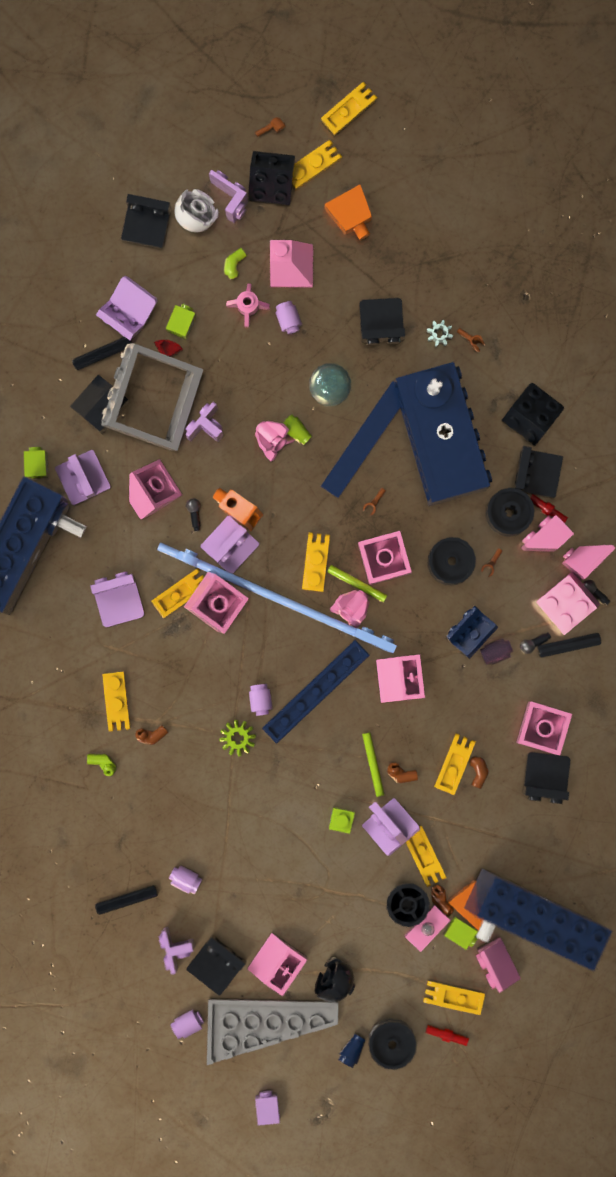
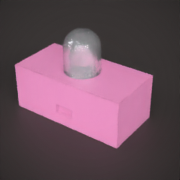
[404,904,450,952]

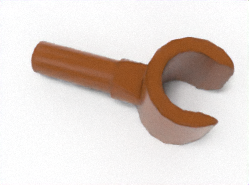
[255,117,286,137]
[457,328,485,352]
[363,488,386,515]
[481,548,502,577]

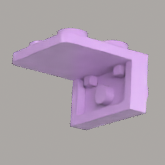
[209,170,248,223]
[96,276,158,340]
[90,572,144,627]

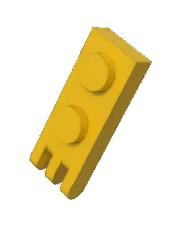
[321,82,378,136]
[292,140,343,190]
[302,532,330,592]
[151,568,204,618]
[102,672,130,732]
[434,733,476,795]
[406,825,446,887]
[423,981,485,1015]

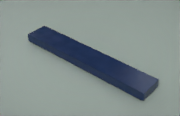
[320,381,401,498]
[262,640,370,744]

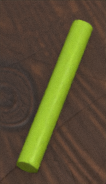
[327,565,387,603]
[362,732,385,797]

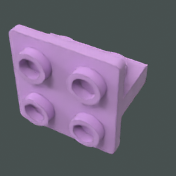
[185,402,223,442]
[55,450,111,505]
[200,516,259,574]
[362,798,420,856]
[159,927,195,974]

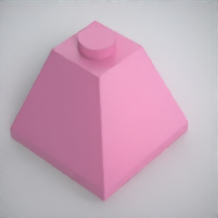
[270,240,313,287]
[129,459,182,519]
[562,545,615,581]

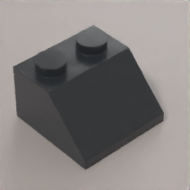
[70,375,130,434]

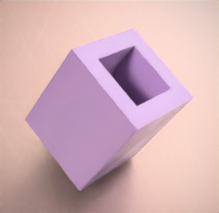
[255,1091,280,1125]

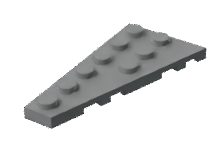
[207,999,338,1065]

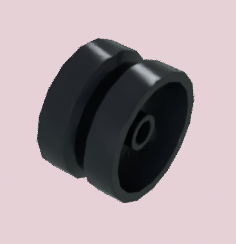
[485,488,535,537]
[427,537,476,586]
[368,1018,417,1070]

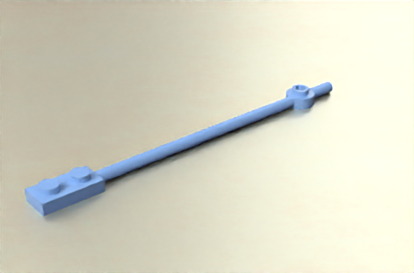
[157,542,397,654]

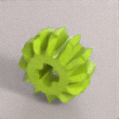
[219,720,256,756]

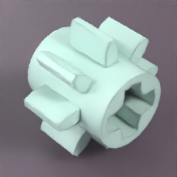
[426,320,453,347]

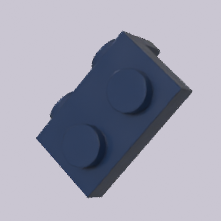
[446,606,498,659]

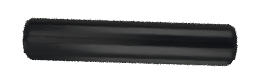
[72,337,133,370]
[538,633,601,658]
[95,885,158,915]

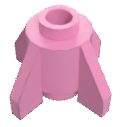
[227,284,270,327]
[255,421,295,461]
[330,590,369,628]

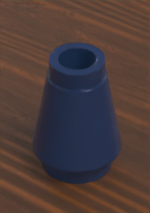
[338,1034,366,1068]

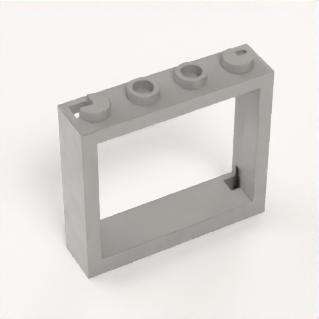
[101,343,204,451]

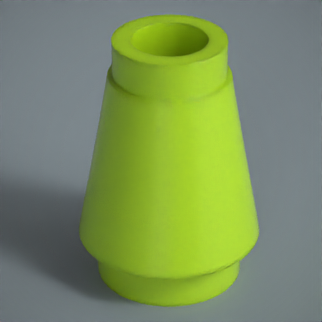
[283,414,312,445]

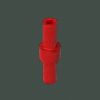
[530,494,568,524]
[425,1025,469,1046]

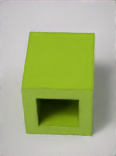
[166,304,196,340]
[24,447,48,479]
[329,807,355,834]
[443,916,478,950]

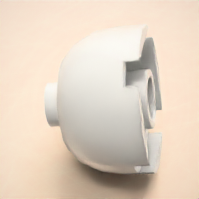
[174,189,218,233]

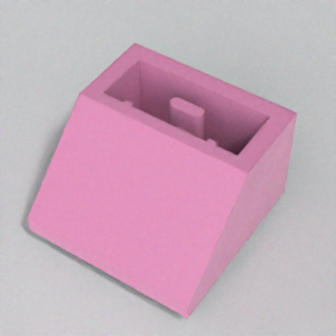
[521,515,574,552]
[376,655,425,703]
[247,933,307,996]
[476,937,521,993]

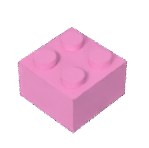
[358,531,411,585]
[536,571,600,635]
[184,572,249,634]
[516,702,572,756]

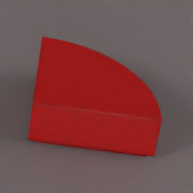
[154,339,183,357]

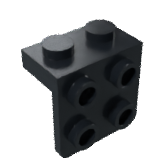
[359,298,405,345]
[502,383,564,446]
[523,752,571,804]

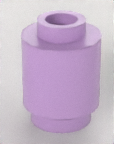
[275,301,302,334]
[249,684,273,716]
[169,865,202,894]
[170,1009,204,1039]

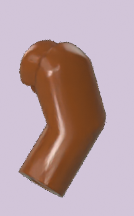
[135,725,169,745]
[470,756,489,789]
[387,762,418,783]
[431,885,454,917]

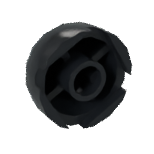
[386,883,430,927]
[314,957,355,1002]

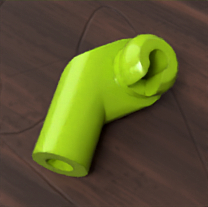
[224,248,247,279]
[87,754,116,776]

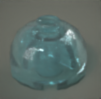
[309,363,351,406]

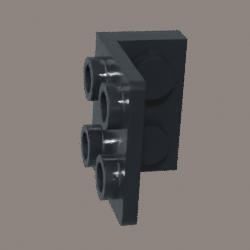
[248,151,295,205]
[121,194,171,249]
[514,446,563,498]
[186,935,246,995]

